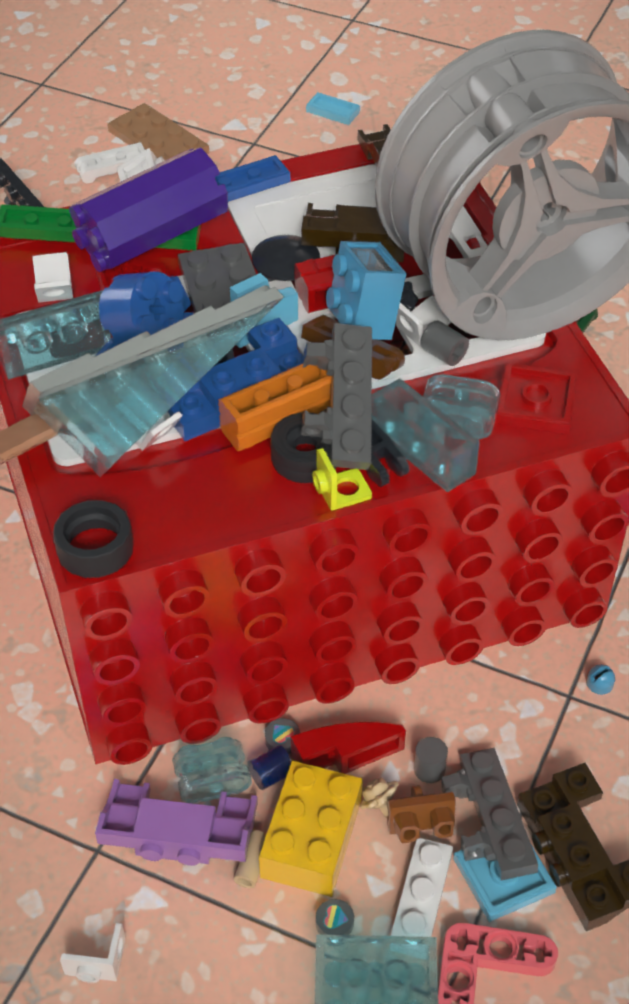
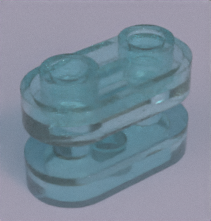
[418,374,500,439]
[172,737,252,804]

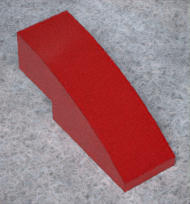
[291,722,406,774]

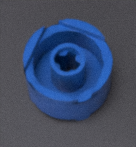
[99,272,184,345]

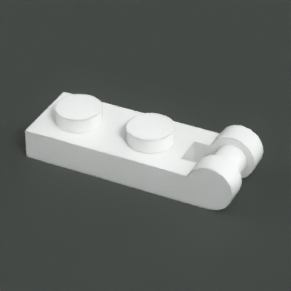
[74,142,145,184]

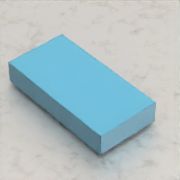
[306,92,360,125]

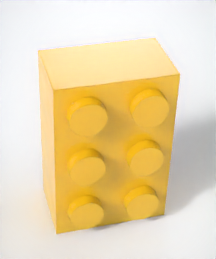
[259,761,363,897]

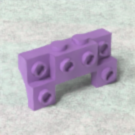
[95,779,258,866]

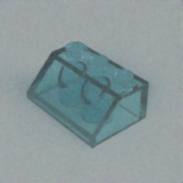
[0,290,111,379]

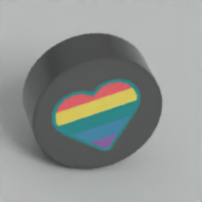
[265,718,300,755]
[316,899,354,941]

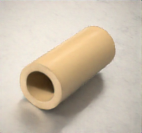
[234,830,267,888]

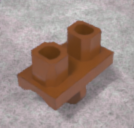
[388,785,456,843]

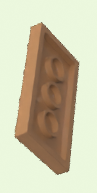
[107,103,209,160]

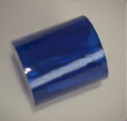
[247,745,292,790]

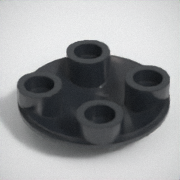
[252,235,320,282]

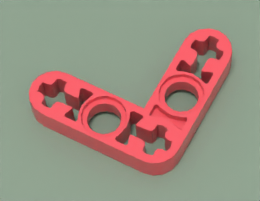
[437,923,558,1004]

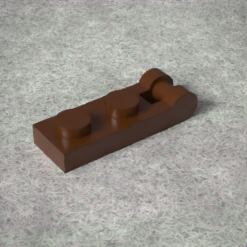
[301,315,405,380]

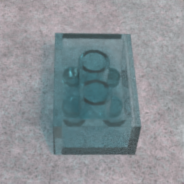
[315,934,438,1004]

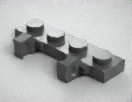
[301,323,372,470]
[441,748,538,880]

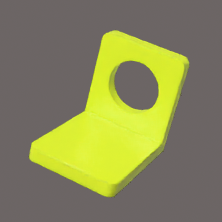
[312,448,372,511]

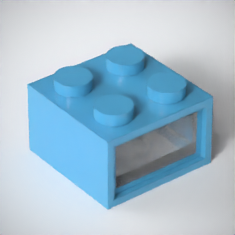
[326,241,407,340]

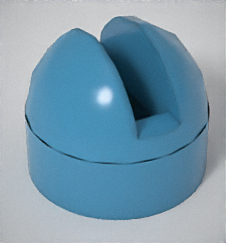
[586,664,615,695]

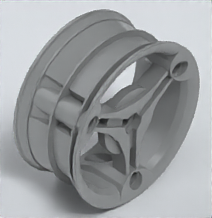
[375,30,629,340]

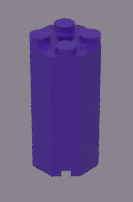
[69,147,228,272]

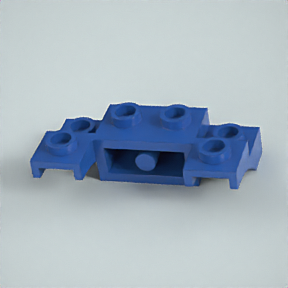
[148,318,303,441]

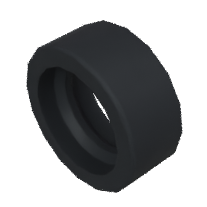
[53,500,134,578]

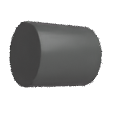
[420,320,469,366]
[414,737,448,783]

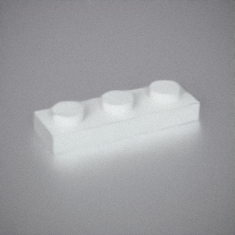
[389,838,453,955]

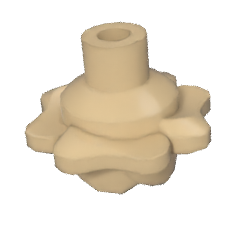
[360,777,398,817]

